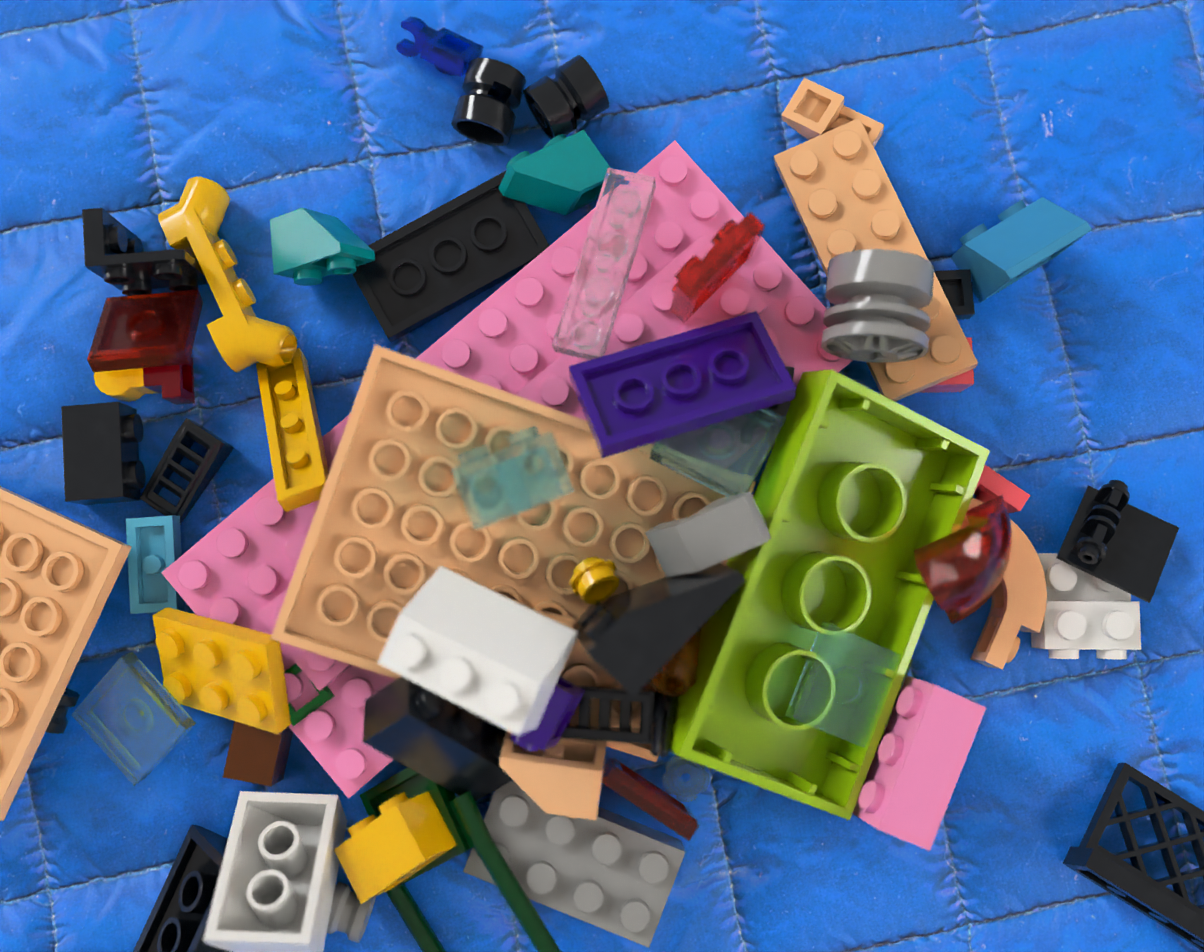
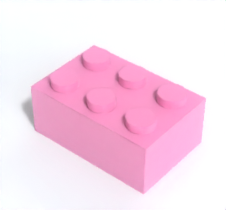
[852,675,986,851]

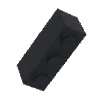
[363,676,513,802]

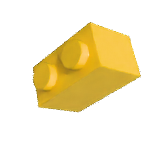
[334,791,457,904]

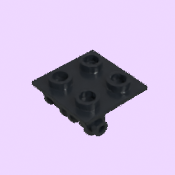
[1056,480,1179,603]

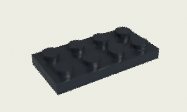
[352,171,549,342]

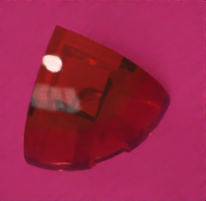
[914,495,1012,625]

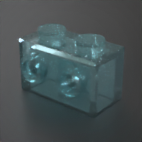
[451,425,574,530]

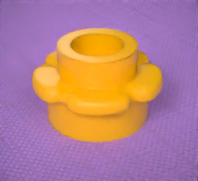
[570,557,619,604]

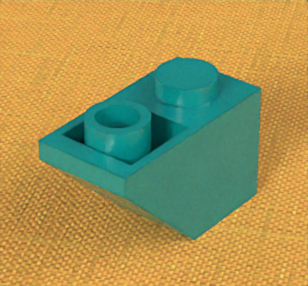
[498,130,615,215]
[270,208,375,286]

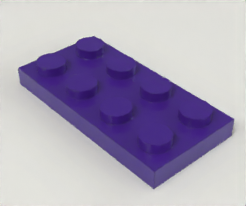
[569,311,796,458]

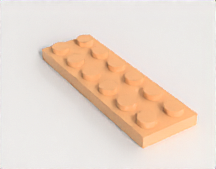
[774,118,978,402]

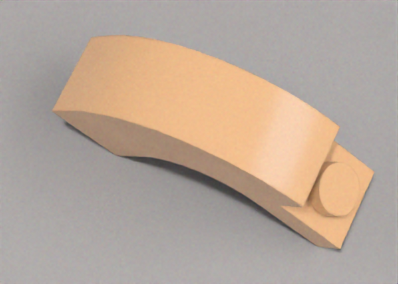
[953,498,1047,669]

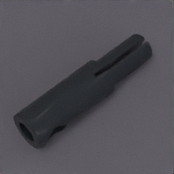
[651,665,681,757]

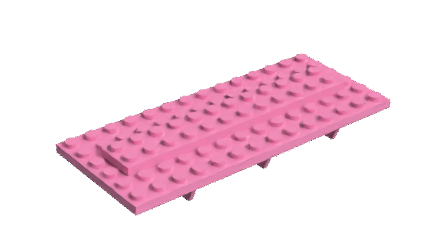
[161,141,853,799]

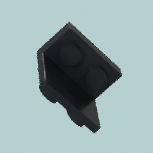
[82,208,208,296]

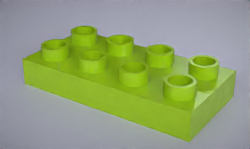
[661,369,990,820]

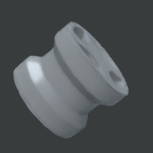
[327,882,376,943]

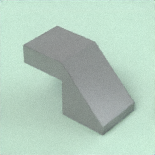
[645,491,772,577]

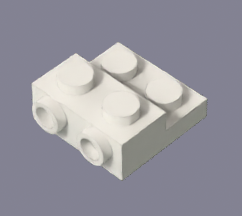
[1031,553,1141,659]

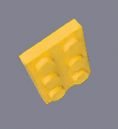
[152,607,291,734]

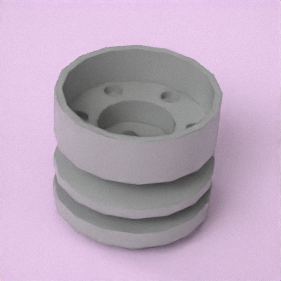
[821,249,934,363]

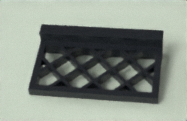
[1063,763,1204,952]

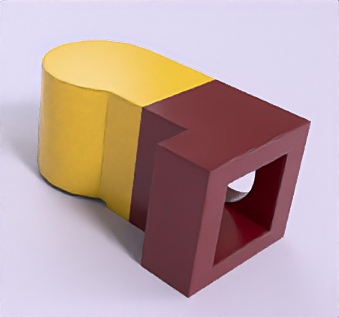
[94,350,195,405]

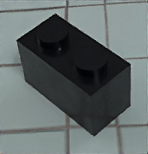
[61,402,146,505]

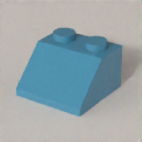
[951,197,1092,303]

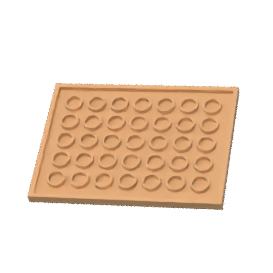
[270,345,756,762]

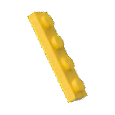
[256,348,329,512]

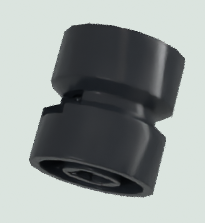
[523,55,609,140]
[451,58,526,146]

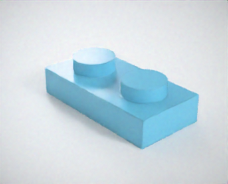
[126,515,185,614]

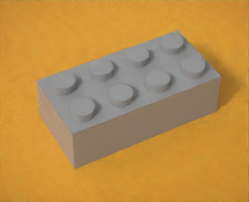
[463,780,685,948]

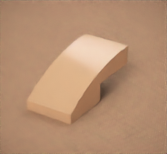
[781,78,884,147]

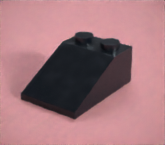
[577,563,746,697]

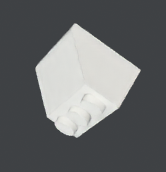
[378,566,579,736]
[203,791,347,952]

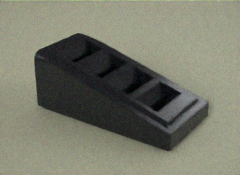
[139,418,234,525]
[562,685,656,744]

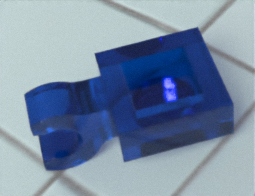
[396,17,483,77]

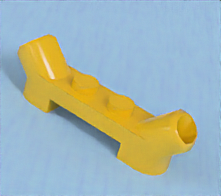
[158,176,297,373]

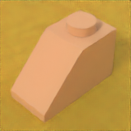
[499,730,607,820]

